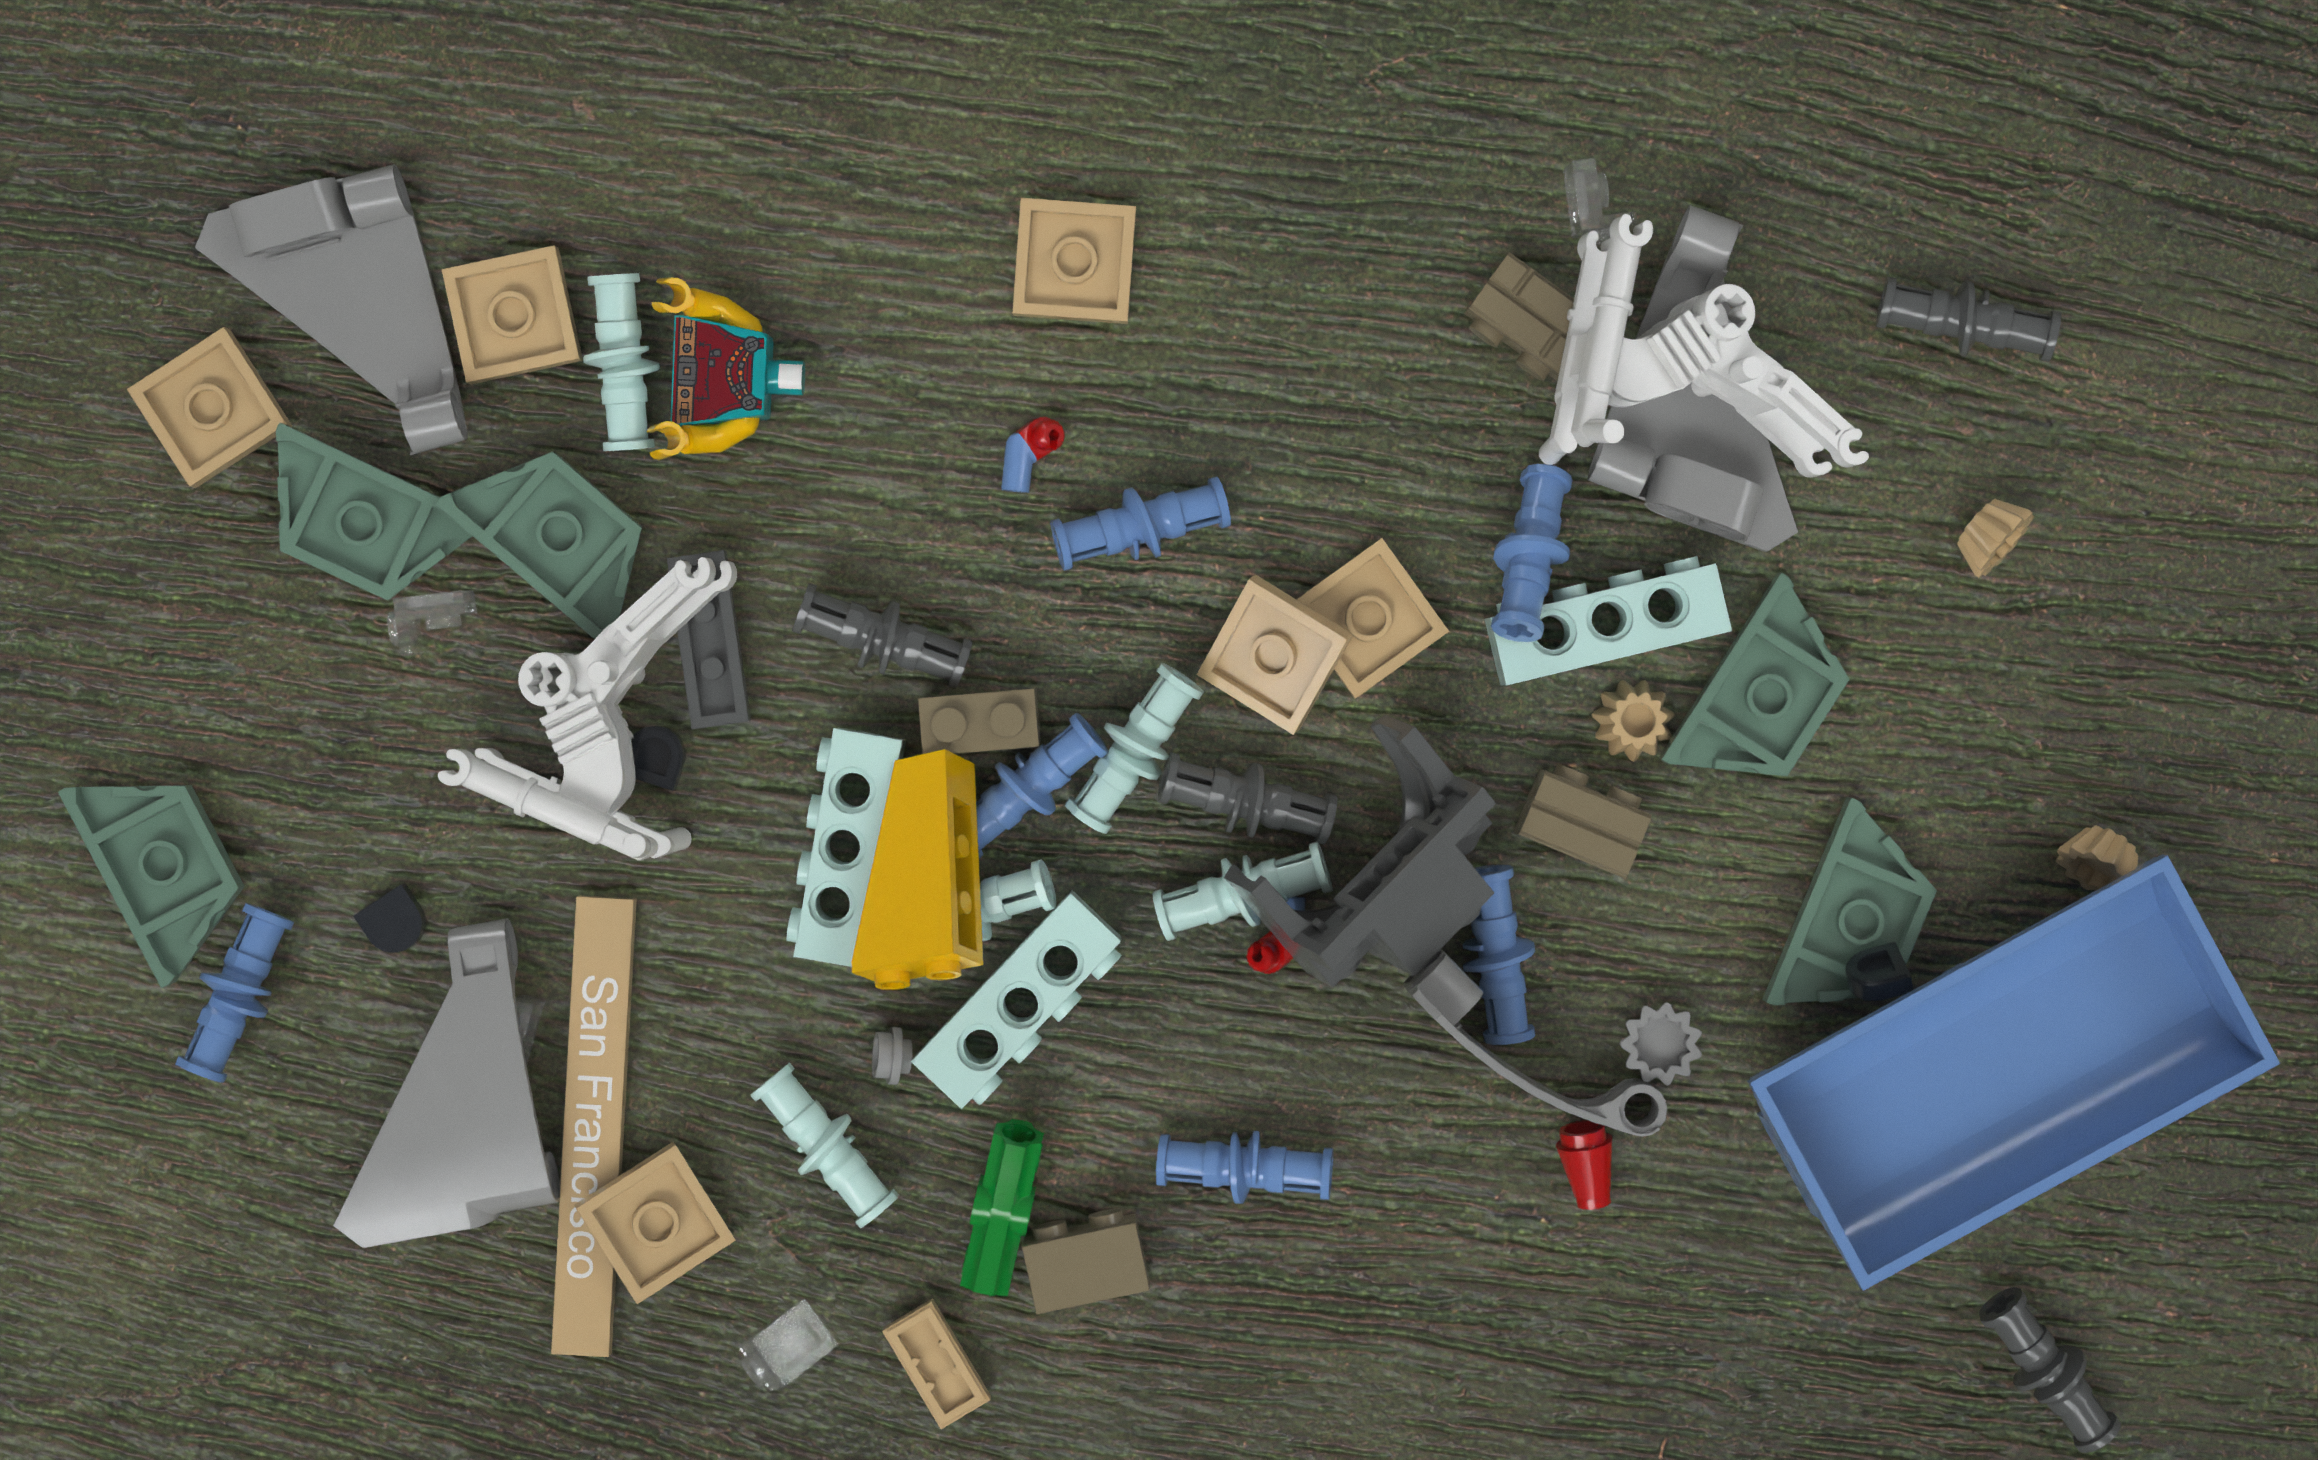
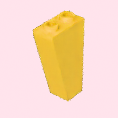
[851,749,983,990]

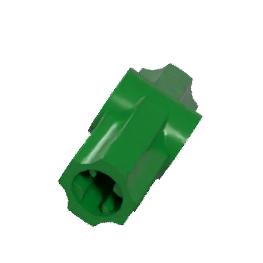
[960,1118,1044,1296]

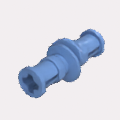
[1491,464,1573,642]
[1050,476,1231,571]
[976,713,1109,858]
[1463,865,1536,1045]
[175,903,294,1083]
[1156,1130,1333,1204]

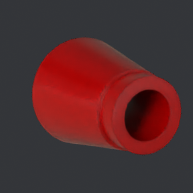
[1555,1120,1613,1210]

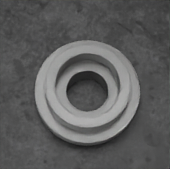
[872,1027,912,1085]

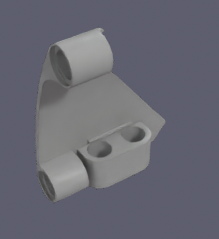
[195,164,468,455]
[1587,205,1798,552]
[333,918,560,1248]
[1403,949,1667,1137]

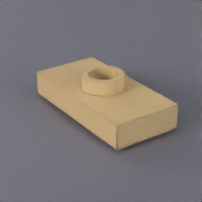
[882,1298,991,1429]

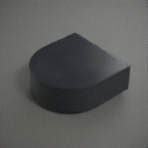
[631,726,686,791]
[353,883,426,953]
[1845,942,1913,1001]

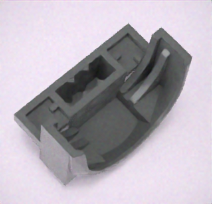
[1224,715,1496,987]

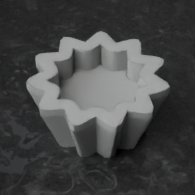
[1619,1002,1702,1085]

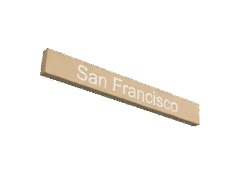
[551,895,637,1357]

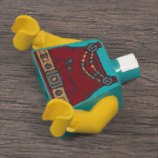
[647,278,805,460]

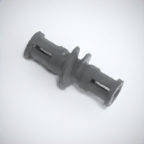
[1876,277,2062,362]
[792,583,973,689]
[1157,752,1337,845]
[1979,1287,2121,1453]

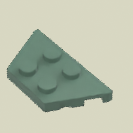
[276,422,472,601]
[434,451,642,639]
[1658,572,1850,776]
[58,785,245,988]
[1762,797,1937,1006]

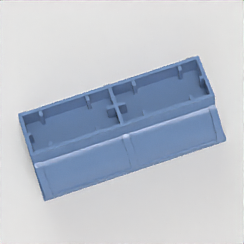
[1747,854,2280,1291]

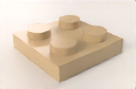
[1012,198,1136,324]
[442,245,583,385]
[127,327,292,488]
[1296,538,1449,699]
[1197,574,1353,735]
[574,1142,736,1304]

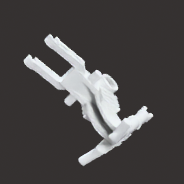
[1539,214,1869,478]
[438,557,737,861]

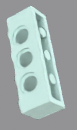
[1484,556,1732,685]
[787,727,906,967]
[911,890,1122,1109]

